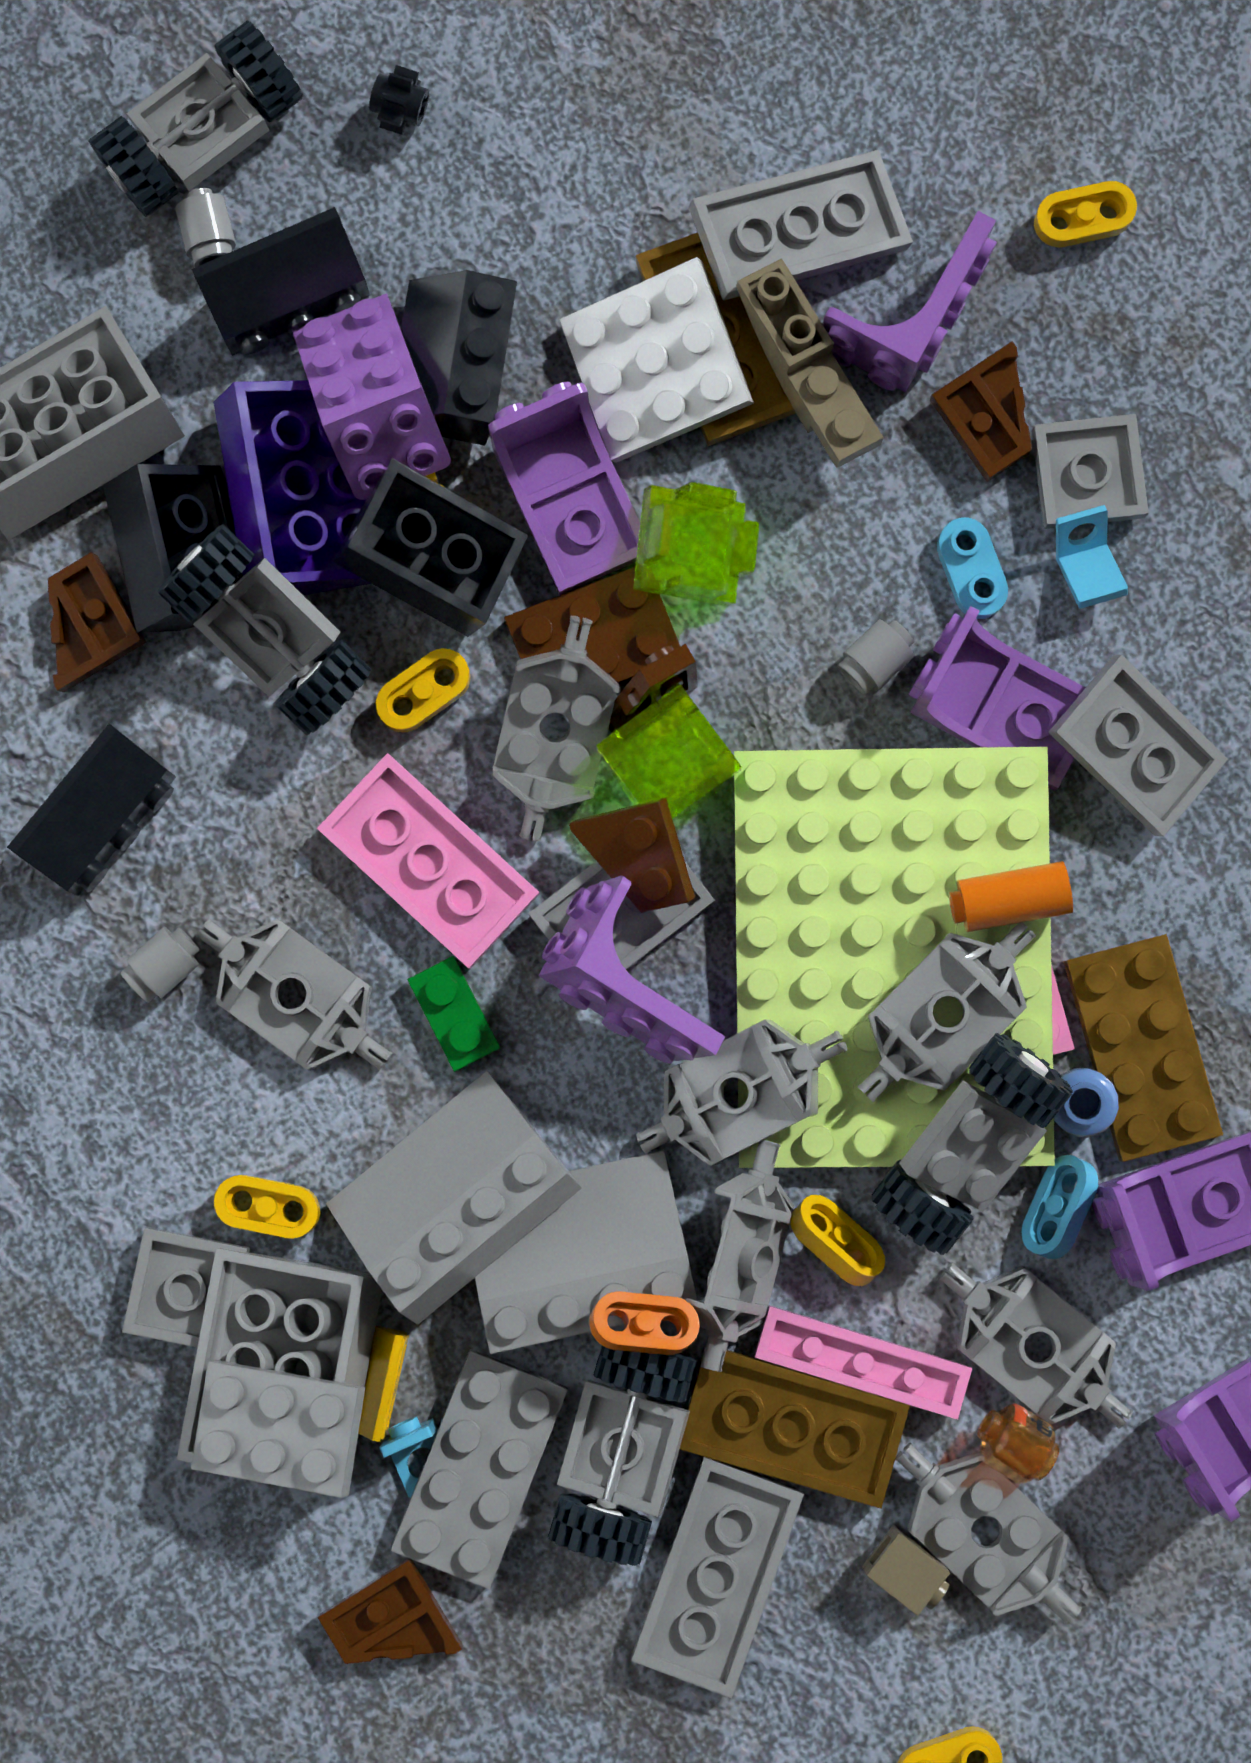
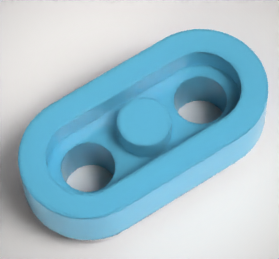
[937,517,1008,619]
[1021,1155,1098,1259]

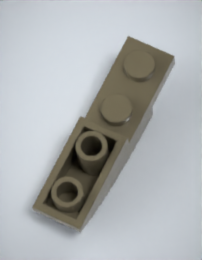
[736,258,884,468]

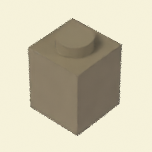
[862,1525,950,1616]

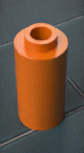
[949,861,1073,932]

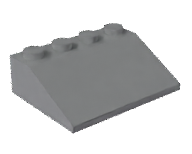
[0,306,185,541]
[326,1071,582,1324]
[475,1150,697,1354]
[177,1248,382,1463]

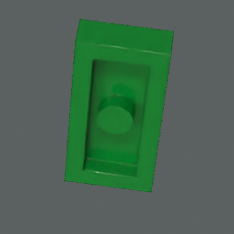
[407,956,501,1072]

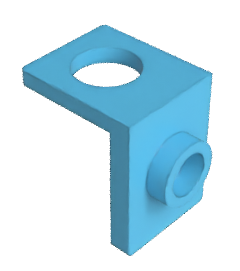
[1056,505,1128,608]
[379,1416,438,1498]

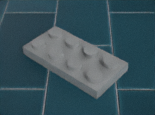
[689,150,913,301]
[391,1349,568,1589]
[631,1456,804,1699]

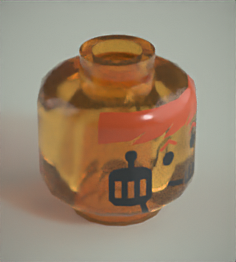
[977,1403,1060,1484]

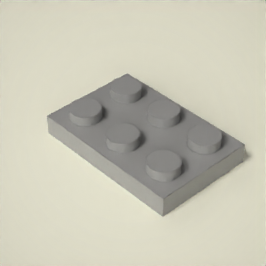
[1048,654,1228,836]
[528,861,715,970]
[191,1360,365,1498]

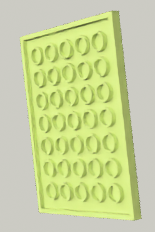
[734,746,1055,1168]

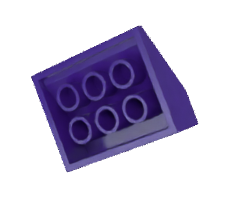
[213,380,371,595]

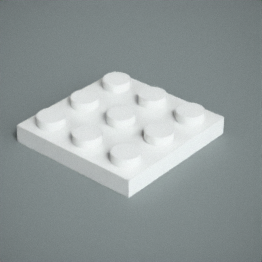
[559,257,754,463]

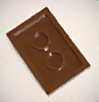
[504,563,681,685]

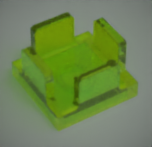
[633,482,759,606]
[596,684,742,820]

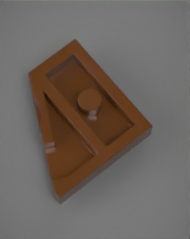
[930,341,1032,482]
[48,552,147,693]
[608,644,698,735]
[569,797,695,913]
[318,1558,463,1664]

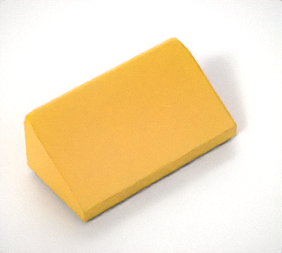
[358,1325,409,1442]

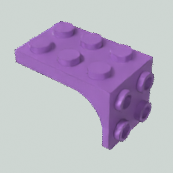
[822,211,997,393]
[292,293,451,500]
[488,381,653,595]
[908,606,1086,791]
[539,875,725,1064]
[1092,1131,1251,1291]
[1153,1357,1251,1522]

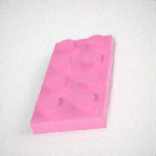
[317,753,540,969]

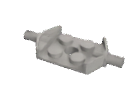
[492,616,620,841]
[196,919,393,1071]
[857,922,1036,1103]
[636,1019,848,1166]
[686,1140,794,1372]
[938,1262,1133,1429]
[895,1443,1082,1625]

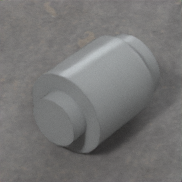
[175,188,236,267]
[837,619,914,695]
[120,927,200,1003]

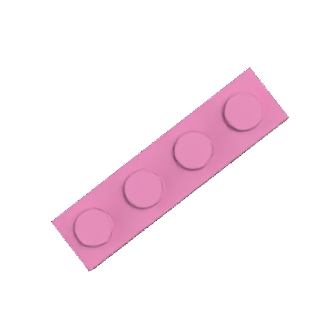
[754,1305,972,1420]

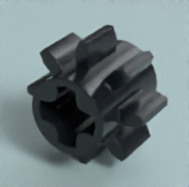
[369,65,429,135]

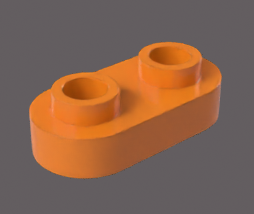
[589,1291,700,1355]

